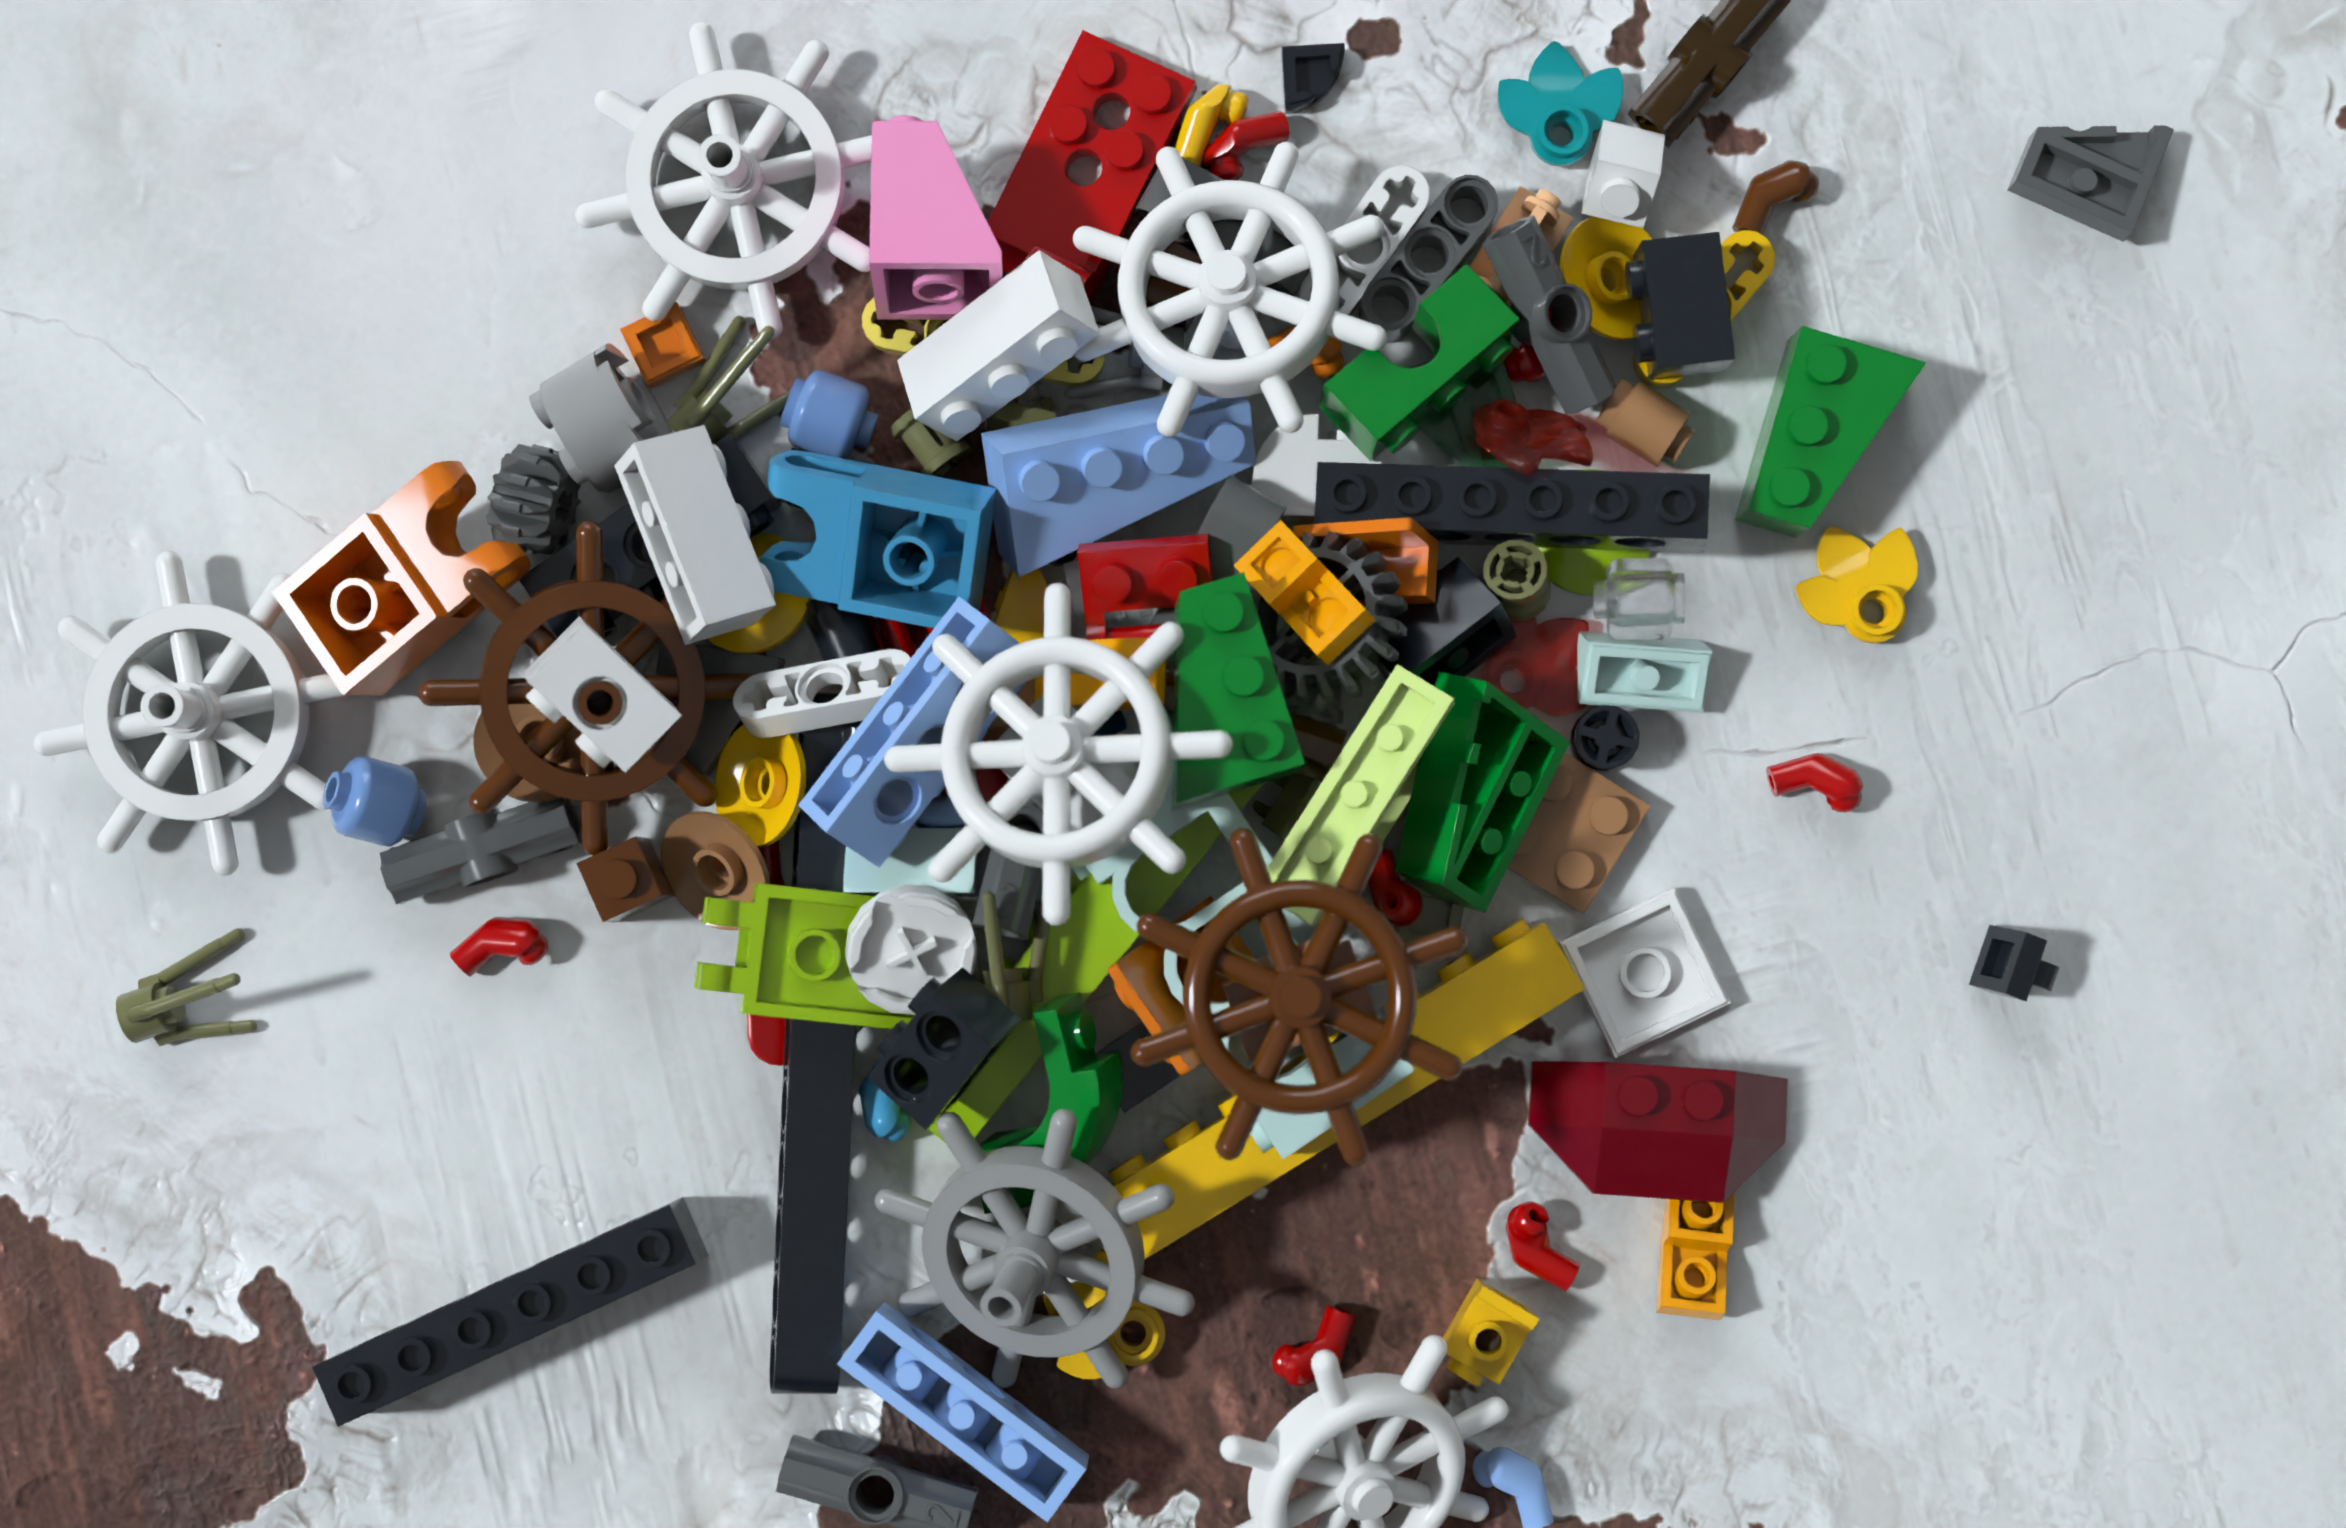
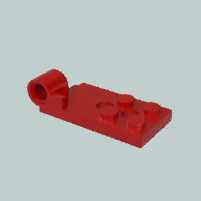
[987,30,1197,305]

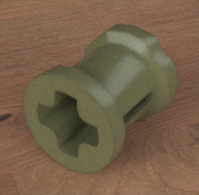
[889,408,972,477]

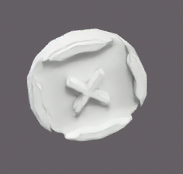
[845,884,978,1015]

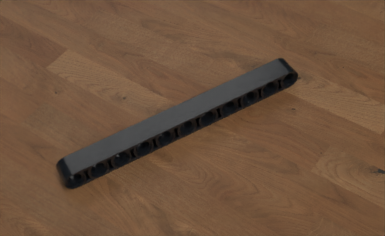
[769,692,862,1394]

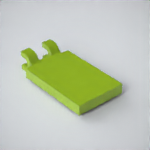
[694,883,914,1029]

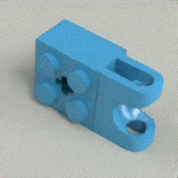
[759,450,997,628]

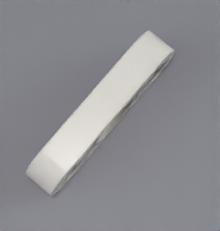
[1298,165,1430,316]
[733,649,911,738]

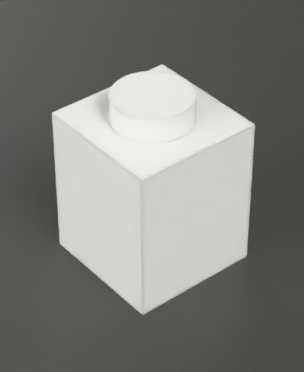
[1581,120,1665,228]

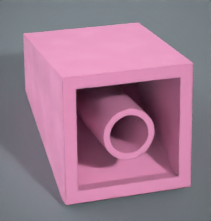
[869,115,1003,320]

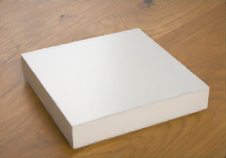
[1557,887,1731,1058]

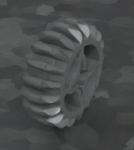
[1247,531,1408,706]

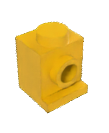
[1443,1278,1539,1387]

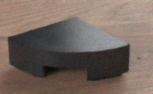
[1281,43,1345,114]

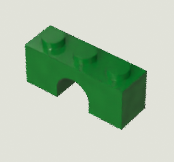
[1318,264,1519,462]

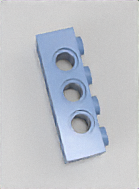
[798,596,1025,868]
[837,1301,1089,1523]

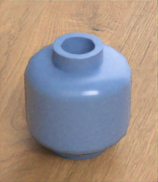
[780,369,879,459]
[323,756,427,847]

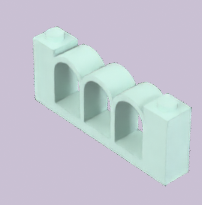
[1072,772,1415,1159]

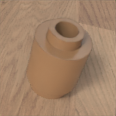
[1596,379,1695,467]

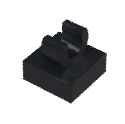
[1969,925,2060,1001]

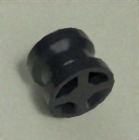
[1570,705,1640,771]

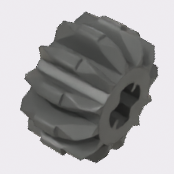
[486,444,581,555]

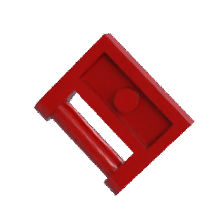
[1077,534,1213,640]

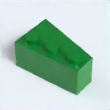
[1734,326,1926,538]
[1171,572,1305,811]
[1395,672,1570,913]

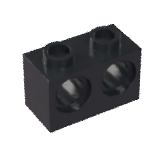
[868,967,1022,1130]

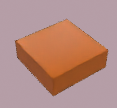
[620,302,706,389]

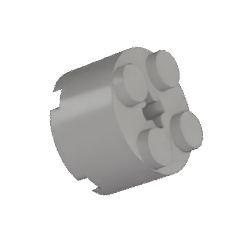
[529,343,672,493]

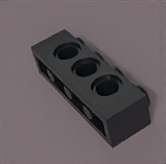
[519,434,783,639]

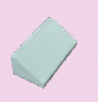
[1577,631,1713,713]
[843,828,977,893]

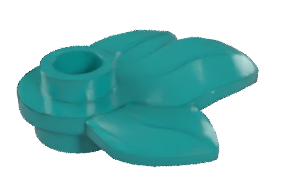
[1498,41,1623,167]

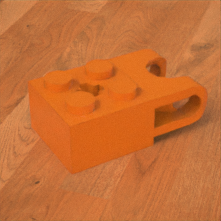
[273,461,531,696]

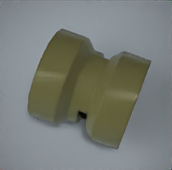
[1483,540,1551,621]

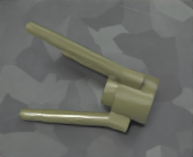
[666,316,791,444]
[972,887,1050,1022]
[116,928,257,1046]

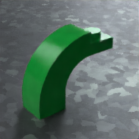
[979,992,1123,1214]

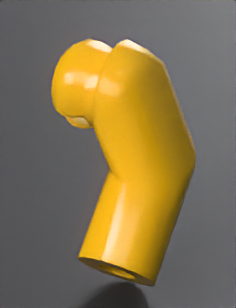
[1174,84,1249,167]

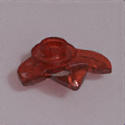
[1473,400,1593,475]
[1480,617,1589,717]

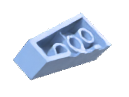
[981,394,1256,577]

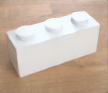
[897,250,1100,441]
[614,425,776,645]

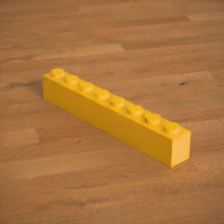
[1108,918,1585,1259]

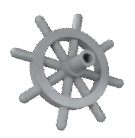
[875,1109,1195,1389]

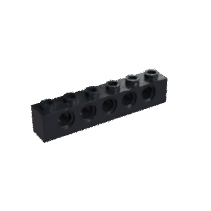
[1314,462,1710,553]
[312,1197,708,1427]

